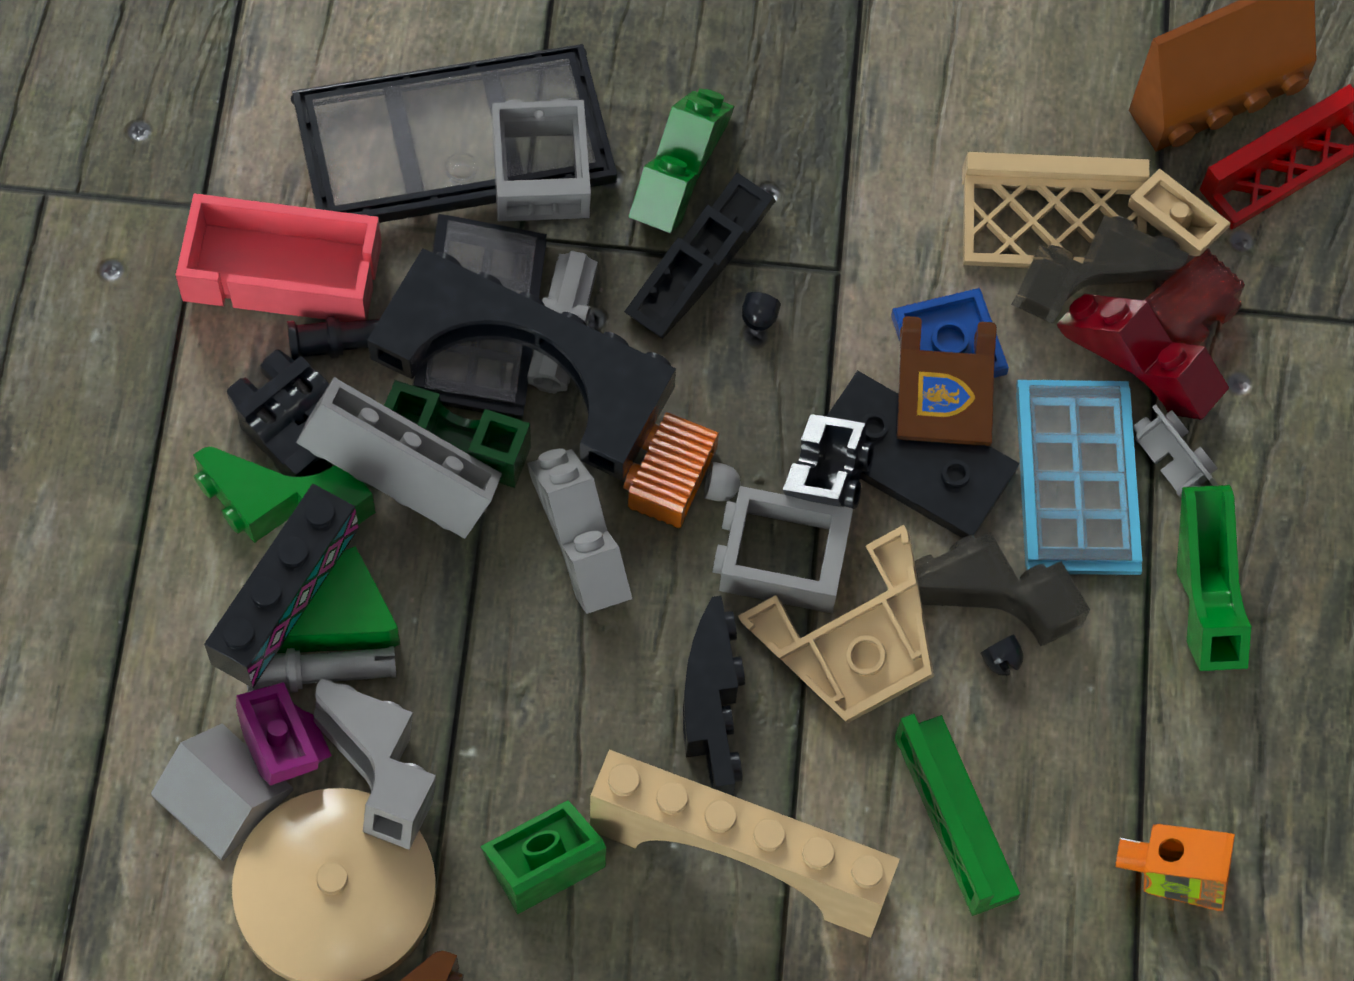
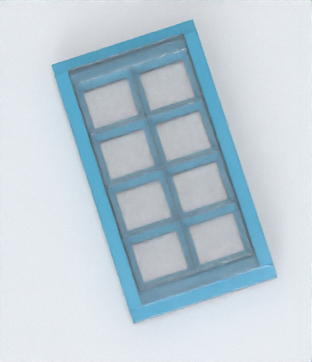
[1016,380,1143,575]

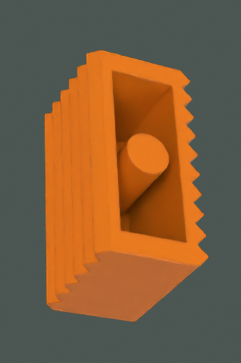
[623,412,719,528]

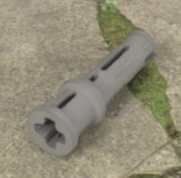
[247,646,396,693]

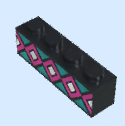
[204,483,359,688]

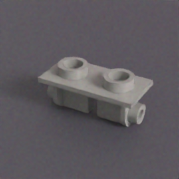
[1133,404,1219,497]

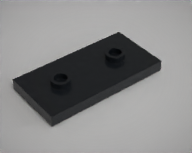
[826,370,1020,543]

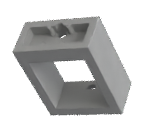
[492,98,591,221]
[713,486,853,613]

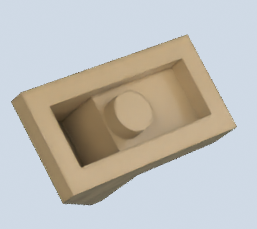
[1128,169,1230,256]

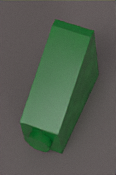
[277,546,400,653]

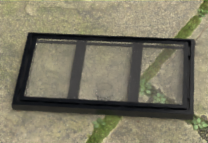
[290,44,617,223]

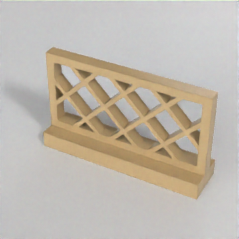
[962,152,1149,273]

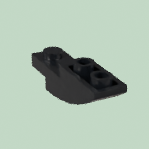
[683,596,745,796]

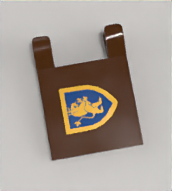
[897,316,997,446]

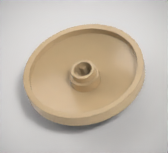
[232,788,436,981]

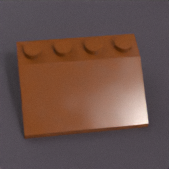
[1129,0,1317,152]

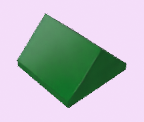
[480,800,606,915]

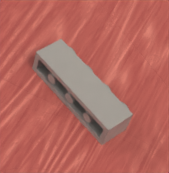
[296,377,502,539]

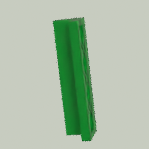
[895,713,1020,916]

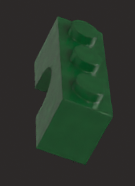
[384,380,531,488]

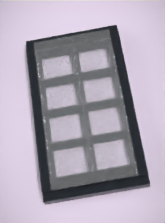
[412,214,547,420]

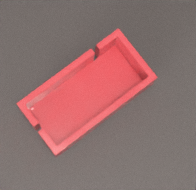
[175,193,382,322]

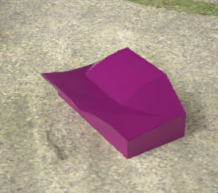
[236,682,332,785]

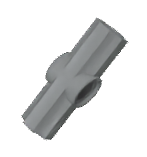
[527,251,598,394]

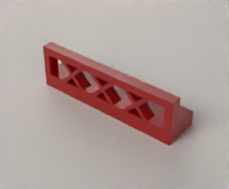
[1199,84,1354,230]

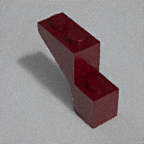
[1056,294,1229,420]

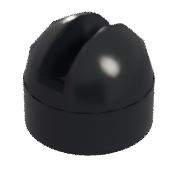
[742,292,781,331]
[980,635,1024,676]

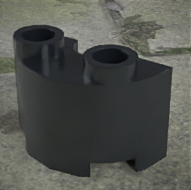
[783,414,874,509]

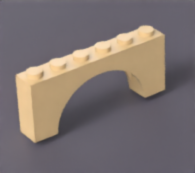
[590,749,900,938]

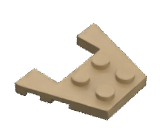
[738,525,934,723]

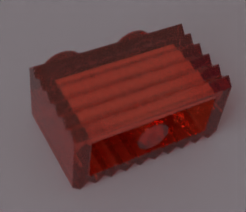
[1144,249,1245,346]

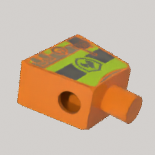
[1115,824,1235,911]

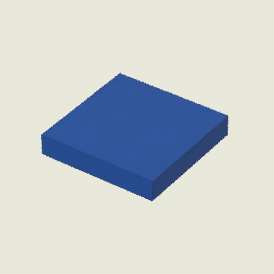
[891,288,1009,378]

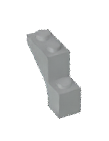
[527,449,632,614]
[314,678,436,850]

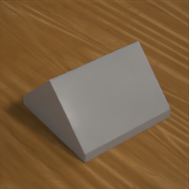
[151,724,293,861]

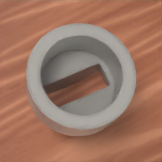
[704,462,741,501]

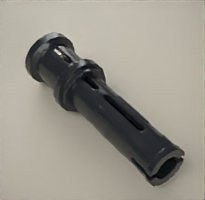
[287,316,380,361]

